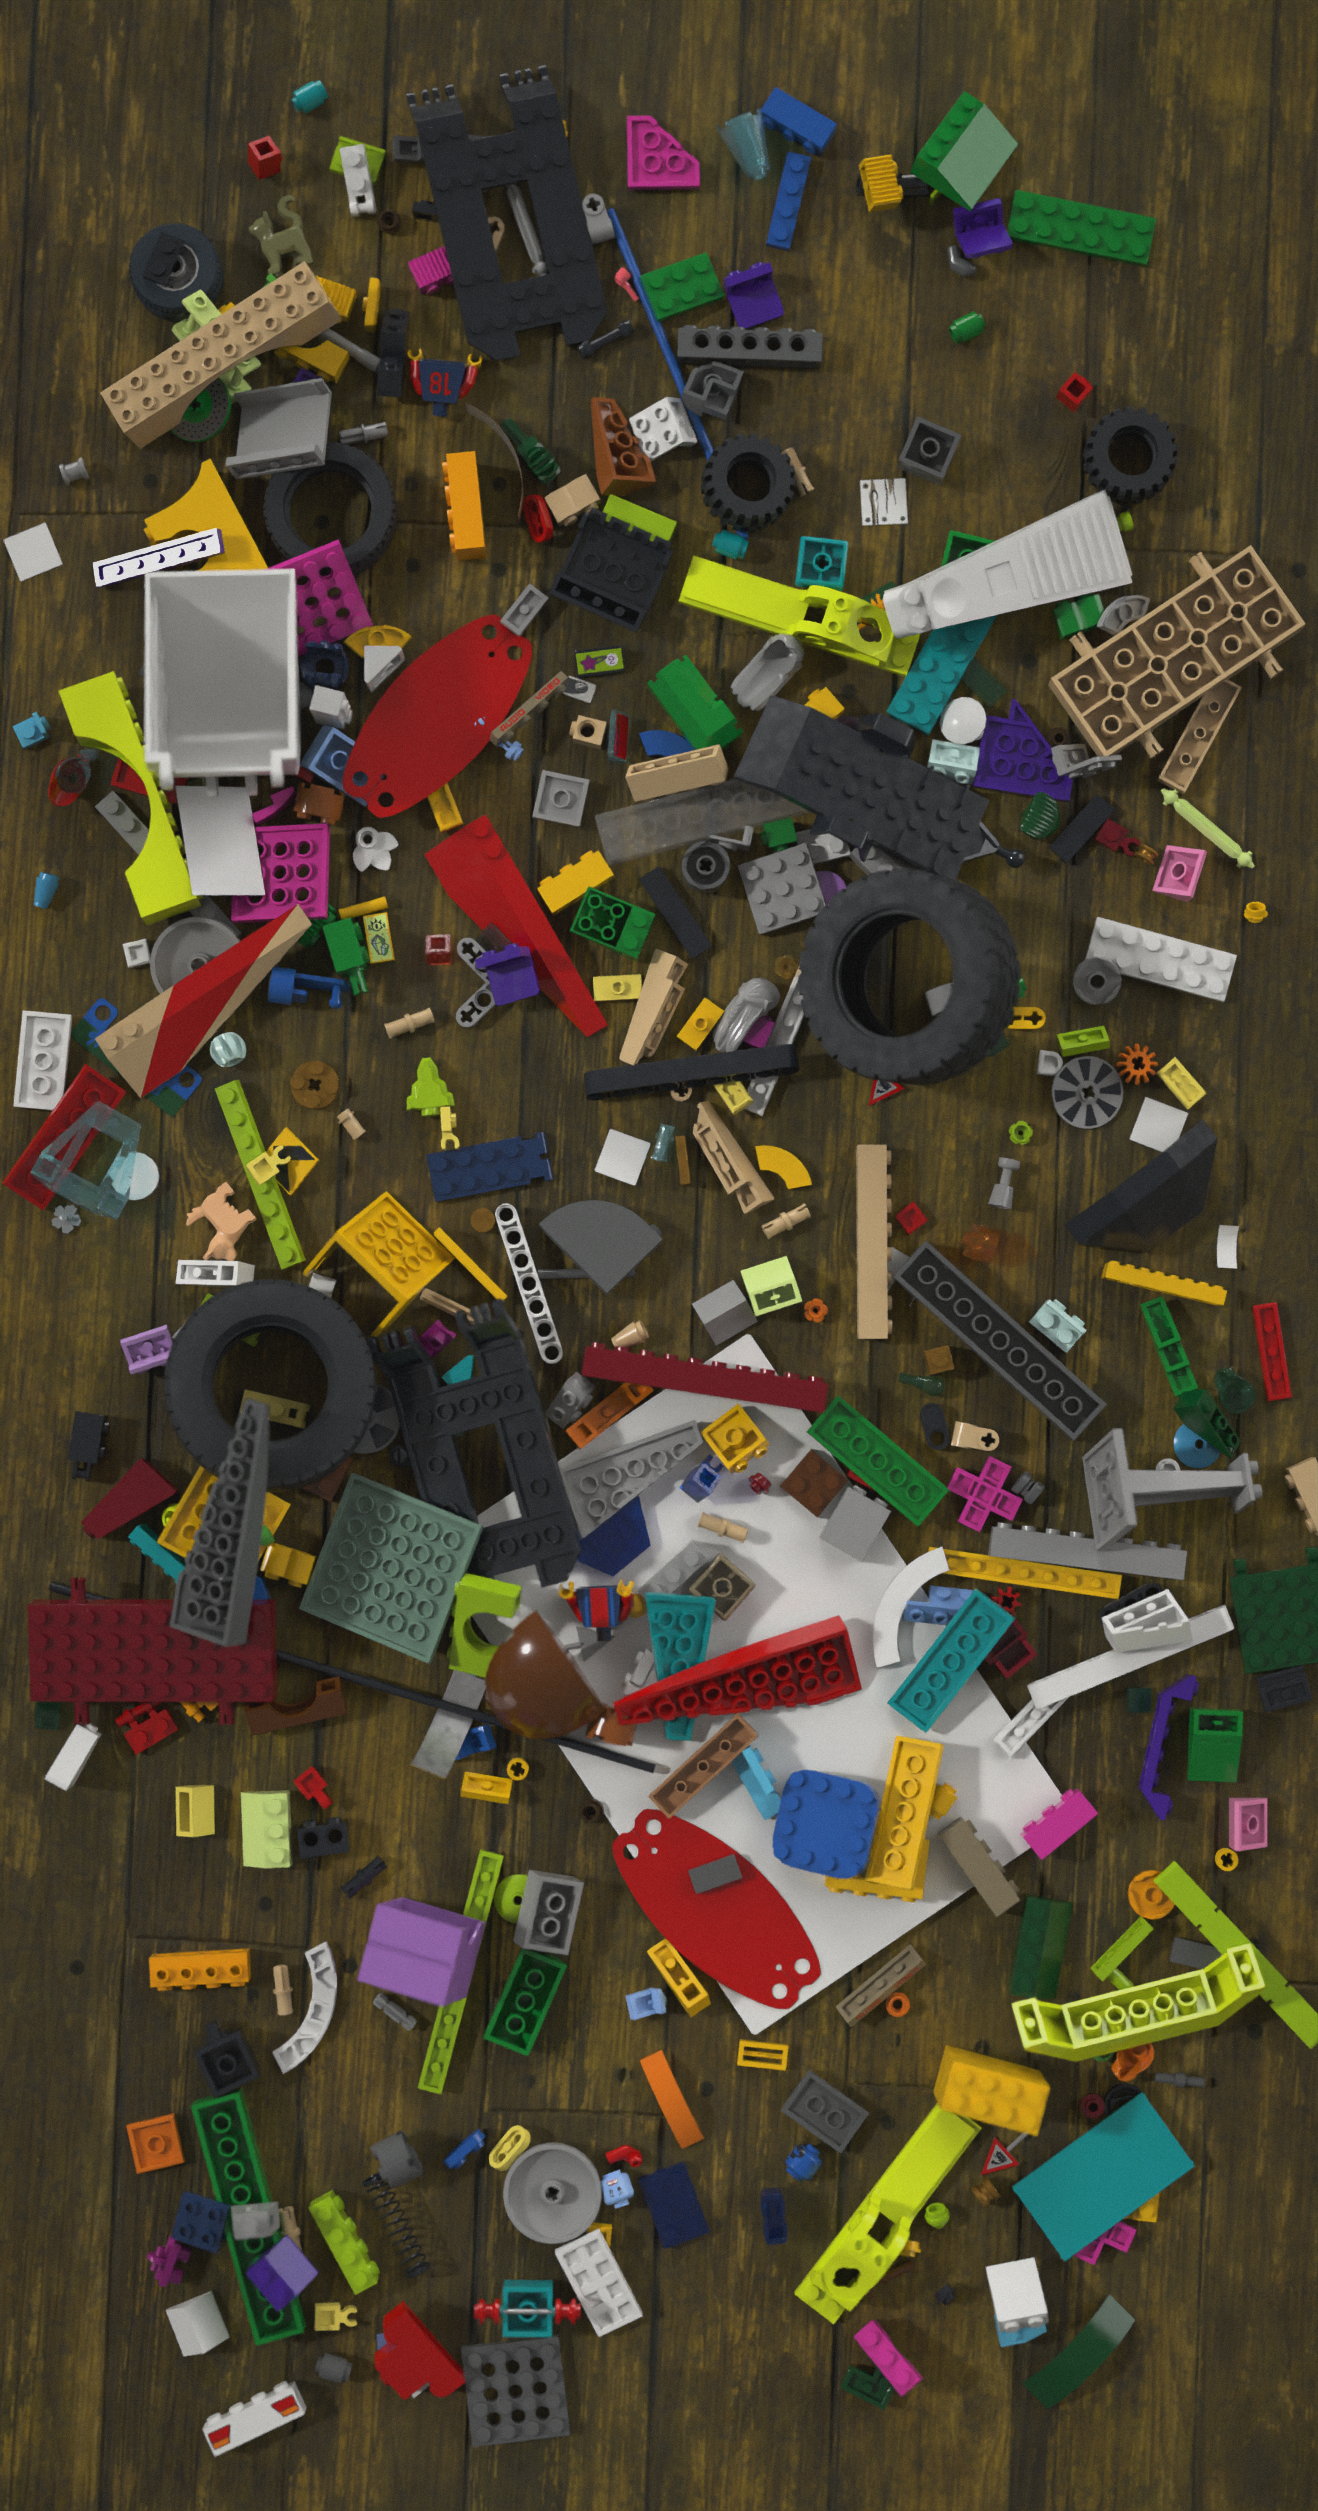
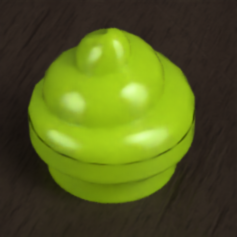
[925,2202,950,2229]

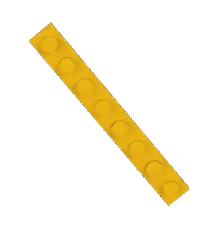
[928,1547,1122,1599]

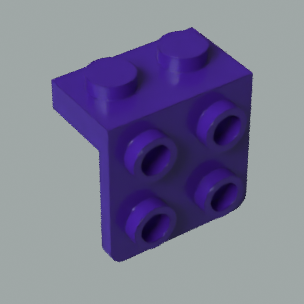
[953,198,1012,258]
[724,262,784,330]
[475,943,540,1006]

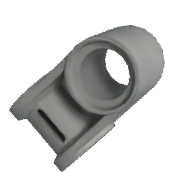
[583,194,615,245]

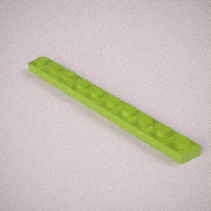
[418,1849,504,2094]

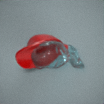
[48,748,99,807]

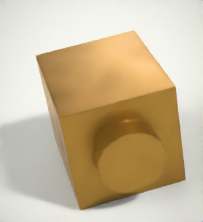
[923,1345,954,1375]

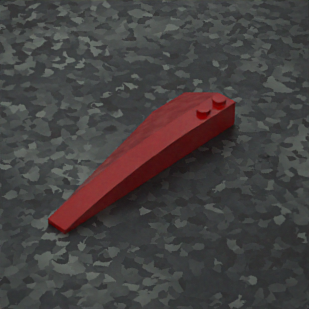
[424,814,608,1037]
[613,1615,862,1726]

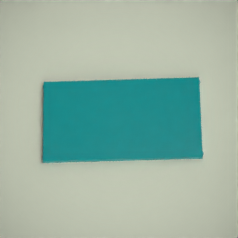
[1012,2092,1195,2261]

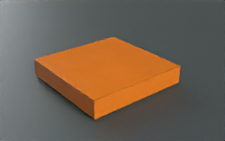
[126,2113,186,2174]

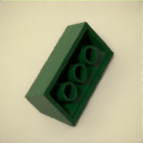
[1007,1893,1073,1999]

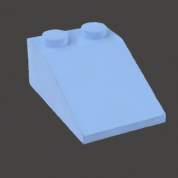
[300,725,385,806]

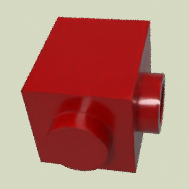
[248,136,282,180]
[1056,372,1093,413]

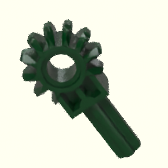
[500,418,560,484]

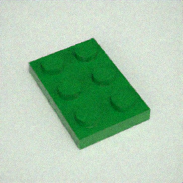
[640,252,724,323]

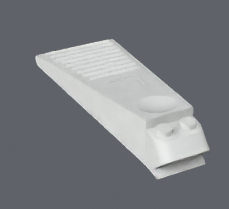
[883,490,1133,639]

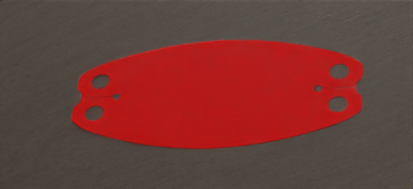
[343,615,532,818]
[612,1809,821,2009]

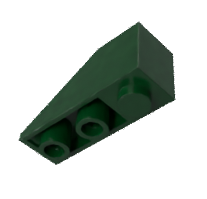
[1173,1389,1240,1458]

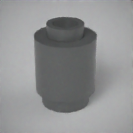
[315,2353,353,2384]

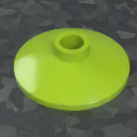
[494,1874,527,1923]

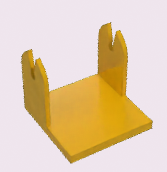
[303,1191,455,1338]

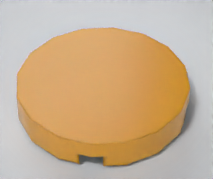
[1128,1870,1175,1920]

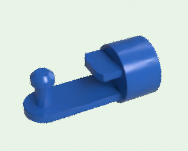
[268,966,351,1009]

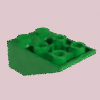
[570,886,655,962]
[1187,1707,1243,1783]

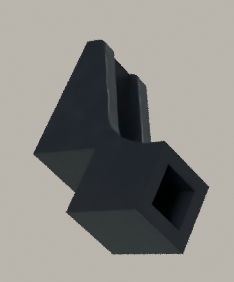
[378,308,410,398]

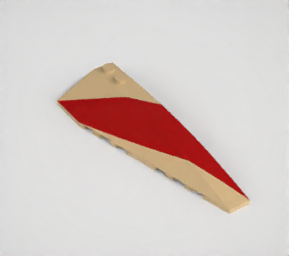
[95,904,312,1098]

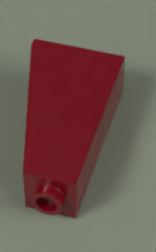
[81,1458,179,1539]

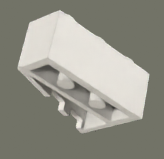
[1102,1589,1193,1653]

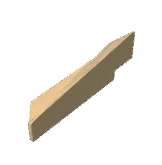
[619,949,688,1066]
[693,1101,774,1214]

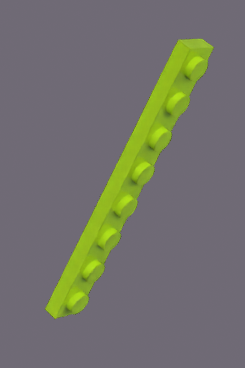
[215,1080,306,1269]

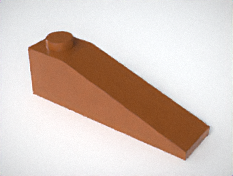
[591,397,656,497]

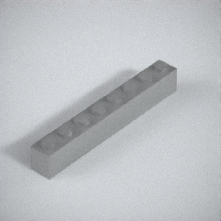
[988,1522,1187,1580]

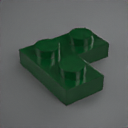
[840,2364,895,2410]

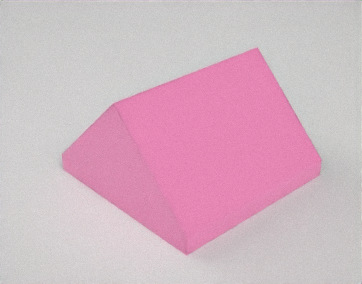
[1152,845,1207,903]
[1229,1798,1267,1851]

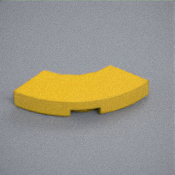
[344,625,412,659]
[755,1146,812,1190]

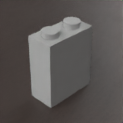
[818,1485,891,1562]

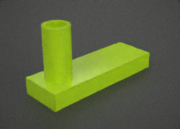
[1090,1916,1154,1990]

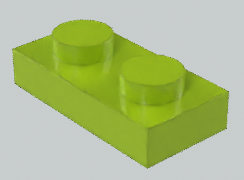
[1057,1026,1110,1057]

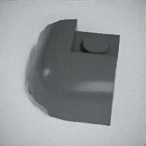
[682,361,744,420]

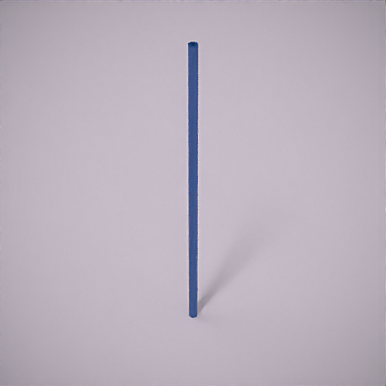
[606,208,749,540]

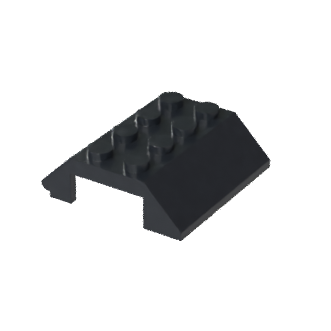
[549,507,674,633]

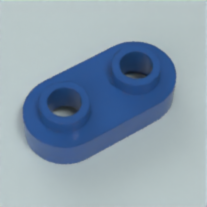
[442,2128,485,2170]

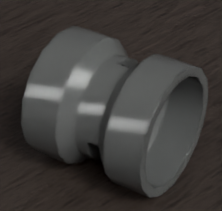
[1011,1471,1045,1505]

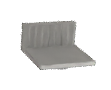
[709,826,754,852]

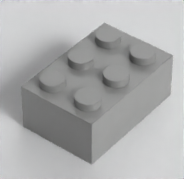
[513,1870,584,1955]

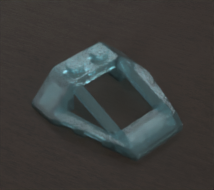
[30,1101,141,1220]

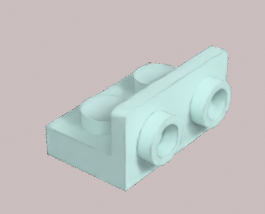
[927,739,980,785]
[1029,1299,1087,1353]

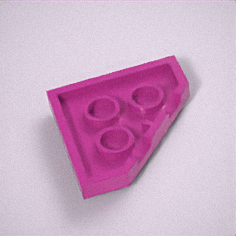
[627,116,700,190]

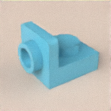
[12,712,51,750]

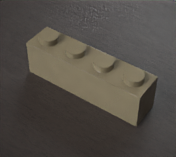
[938,1817,1020,1917]

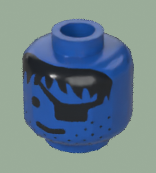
[785,2144,822,2182]

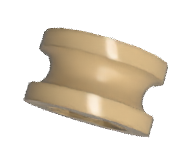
[670,1088,692,1102]

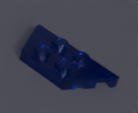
[578,1495,651,1577]

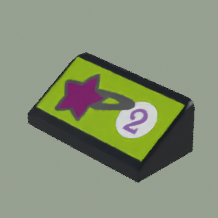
[574,645,625,678]

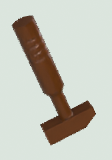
[865,2259,914,2299]

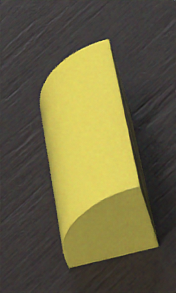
[176,1785,215,1837]

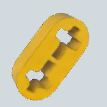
[1008,1007,1046,1030]

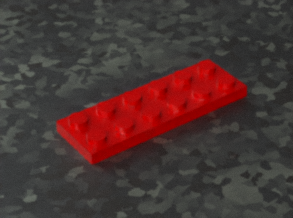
[2,1064,126,1211]

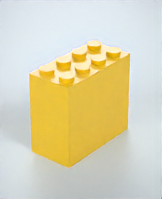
[933,2045,1050,2136]

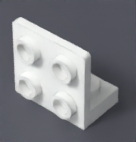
[629,397,698,461]

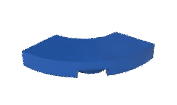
[639,730,693,757]

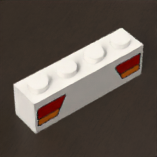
[203,2381,307,2456]

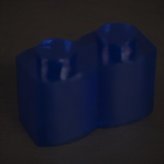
[760,2187,788,2245]

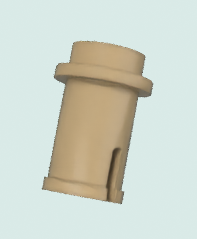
[337,1108,366,1140]

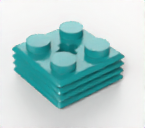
[795,536,849,592]

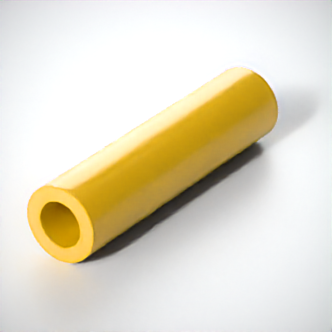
[339,896,388,920]

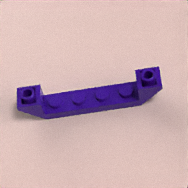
[1138,1674,1199,1820]

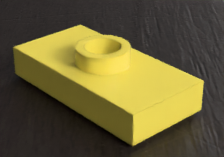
[593,974,642,1002]
[1156,1057,1207,1110]
[713,1081,754,1115]

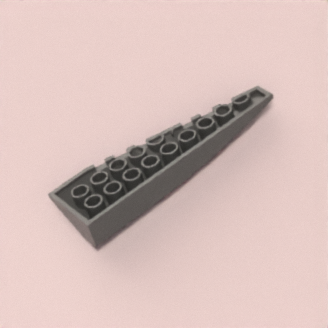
[170,1399,269,1647]

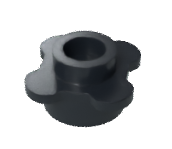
[934,2283,957,2306]

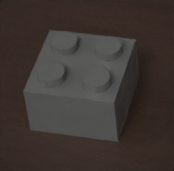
[897,416,962,486]

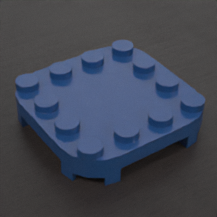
[772,1770,881,1879]

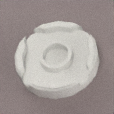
[110,1152,160,1201]

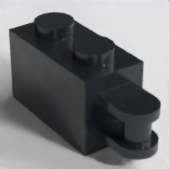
[68,1411,110,1482]

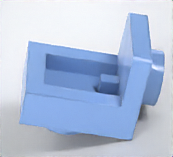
[625,1988,667,2020]

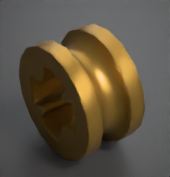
[1134,844,1159,865]

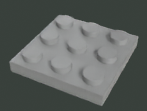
[738,843,827,935]

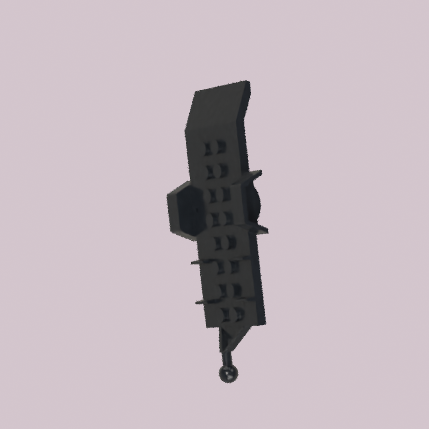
[734,695,1025,879]

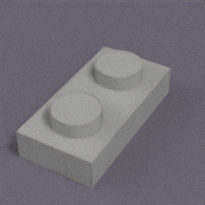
[500,583,549,637]

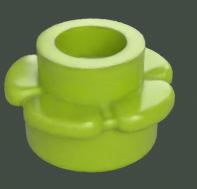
[1009,1121,1033,1145]

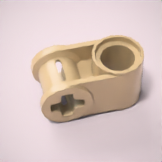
[951,1421,999,1451]

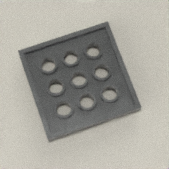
[461,2334,570,2447]

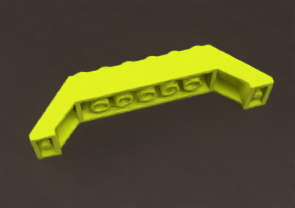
[1012,1944,1265,2062]

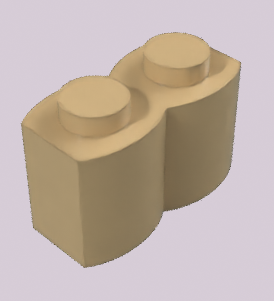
[544,474,601,527]

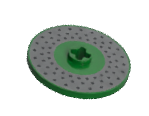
[170,377,231,442]

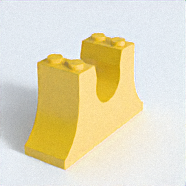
[144,459,268,571]

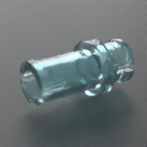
[651,1124,675,1162]

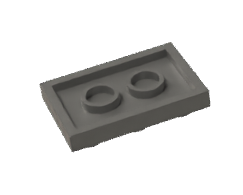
[781,2069,869,2153]

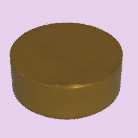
[471,1208,495,1233]

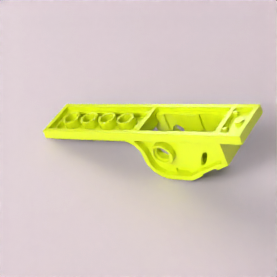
[679,556,921,677]
[794,2103,982,2324]

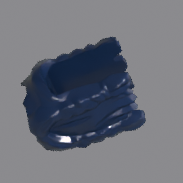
[300,640,349,690]

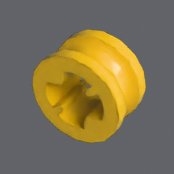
[507,1757,529,1780]
[1215,1848,1238,1871]

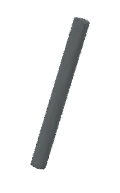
[538,1269,635,1279]

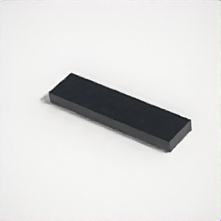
[639,866,712,960]

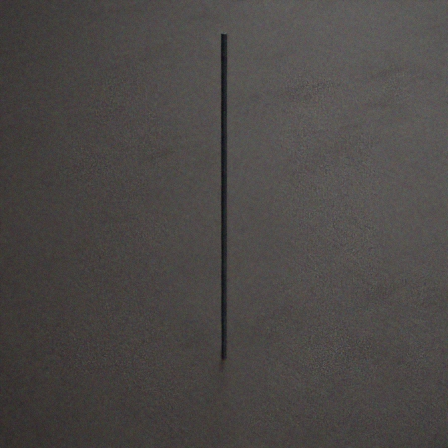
[49,1581,656,1773]

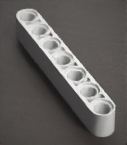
[495,1204,563,1364]

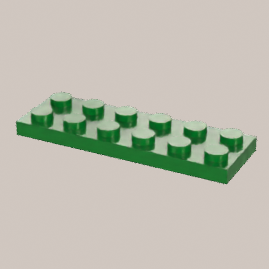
[1007,190,1156,267]
[806,1395,949,1527]

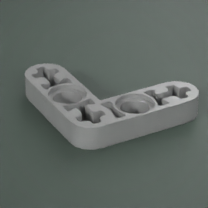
[456,938,496,1028]

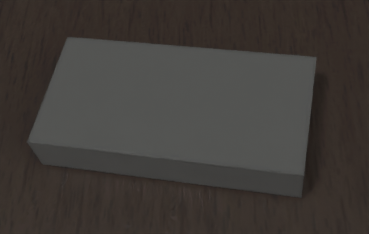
[688,1854,742,1894]
[1169,1936,1222,1969]

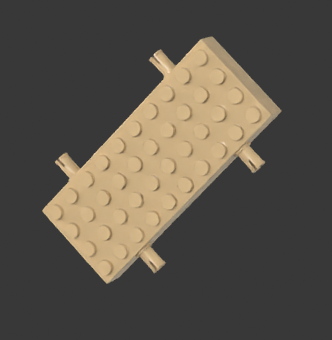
[1048,545,1305,759]

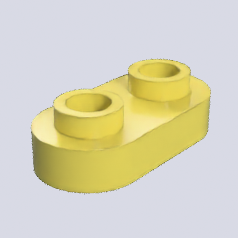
[489,2125,531,2171]

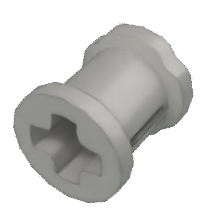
[59,457,89,486]

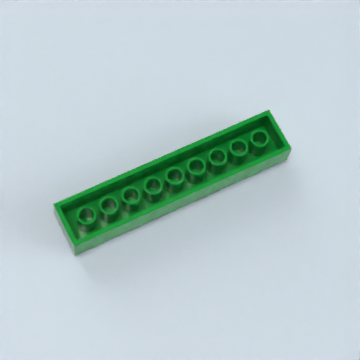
[191,2087,306,2346]

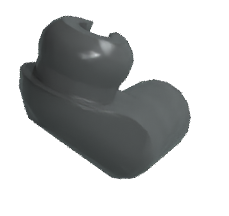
[947,245,976,277]

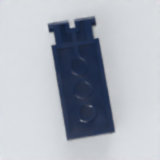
[426,1132,554,1202]

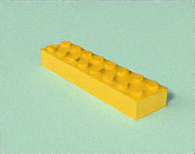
[1102,1260,1227,1306]

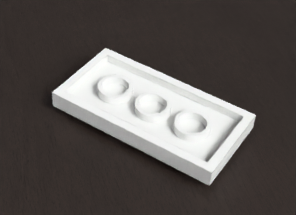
[13,1010,72,1111]

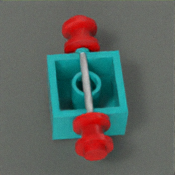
[474,2280,581,2337]

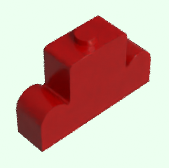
[374,2301,466,2399]

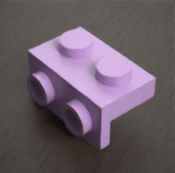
[121,1325,173,1374]

